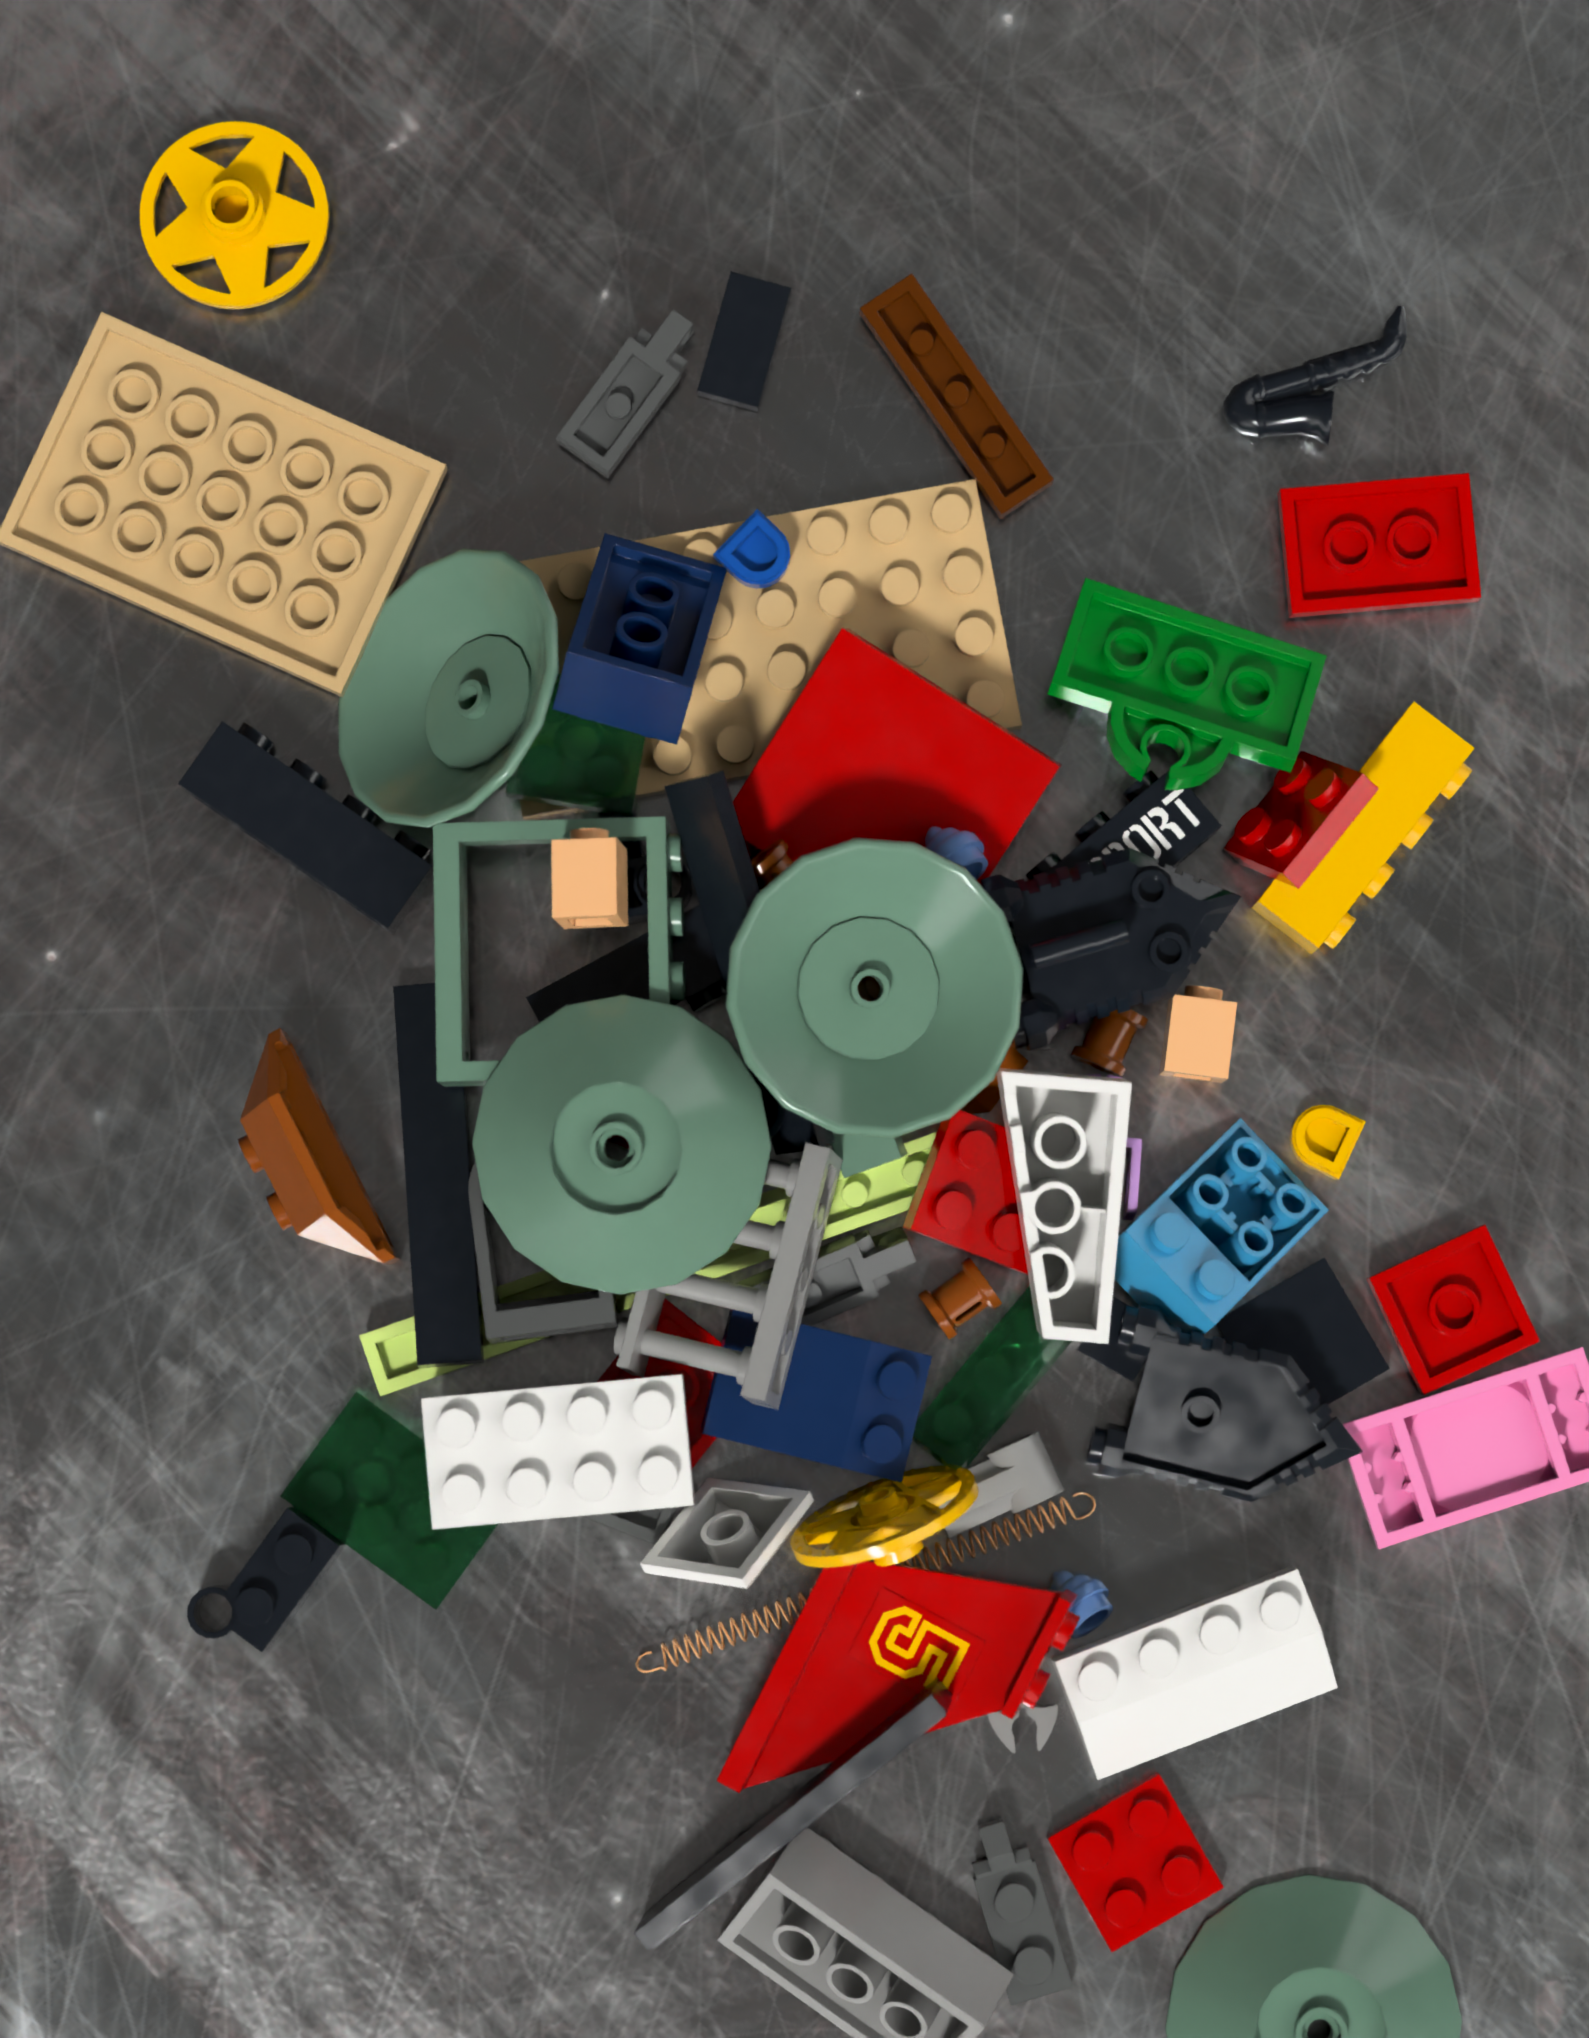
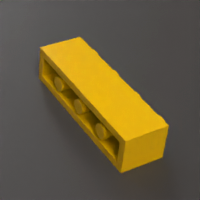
[1252,701,1474,955]

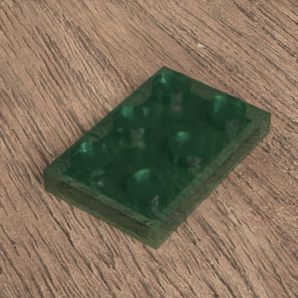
[281,1391,500,1610]

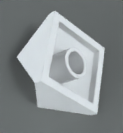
[640,1477,814,1589]

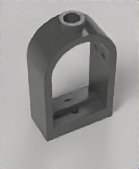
[468,1161,619,1344]

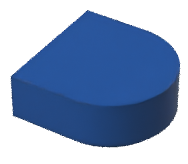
[713,509,790,589]

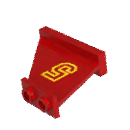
[716,1560,1081,1793]

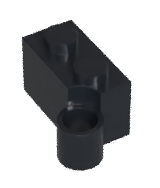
[187,1506,347,1652]

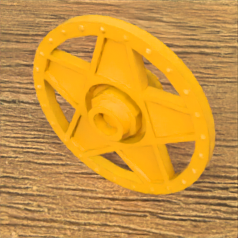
[140,121,329,309]
[790,1466,979,1568]

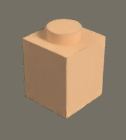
[551,828,628,929]
[1159,986,1237,1083]

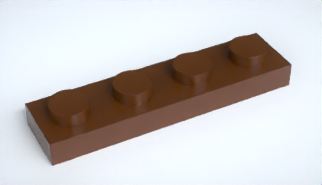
[859,273,1054,519]

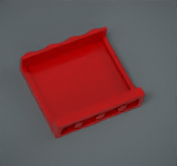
[733,628,1062,883]

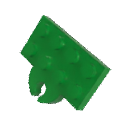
[1048,578,1327,791]

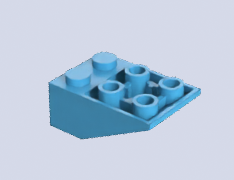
[1114,1118,1329,1334]

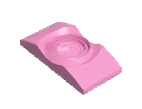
[1343,1347,1589,1549]

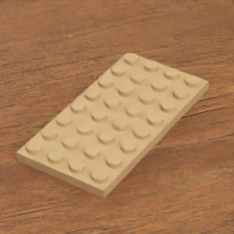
[515,479,1022,819]

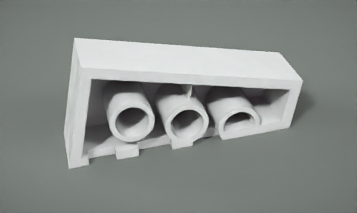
[997,1068,1132,1344]

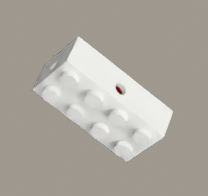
[421,1374,695,1530]

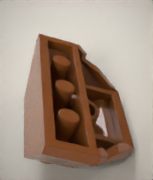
[237,1028,401,1265]

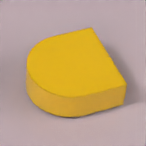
[1289,1105,1366,1180]

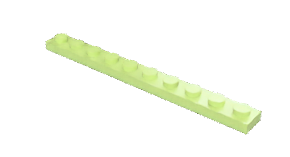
[359,1132,937,1396]

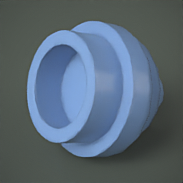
[925,826,988,880]
[1050,1571,1113,1639]

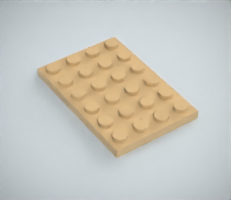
[0,312,448,697]

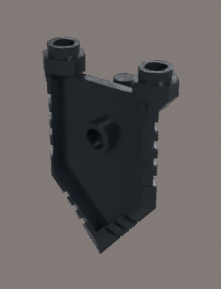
[978,848,1241,1051]
[1086,1302,1363,1502]

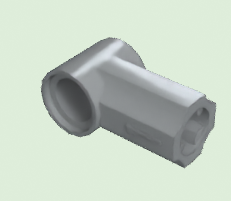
[938,1431,1065,1538]

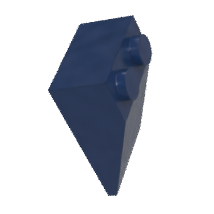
[552,533,727,745]
[700,1309,932,1483]

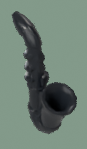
[1223,306,1407,446]

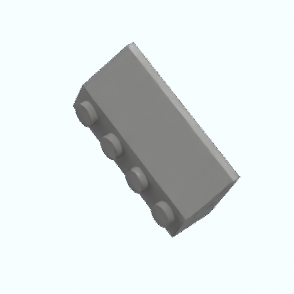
[717,1827,1014,2038]

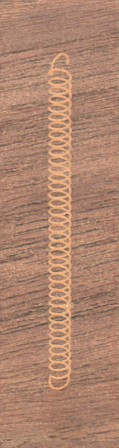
[636,1492,1096,1673]

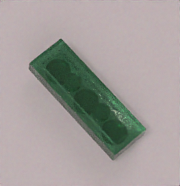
[912,1286,1072,1470]

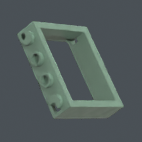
[433,816,686,1087]

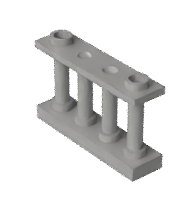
[613,1143,843,1410]

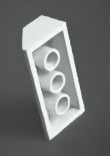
[1051,1566,1338,1780]

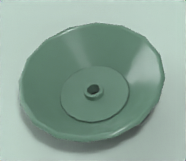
[338,548,559,828]
[726,838,1023,1138]
[472,994,772,1295]
[1165,1874,1462,2038]

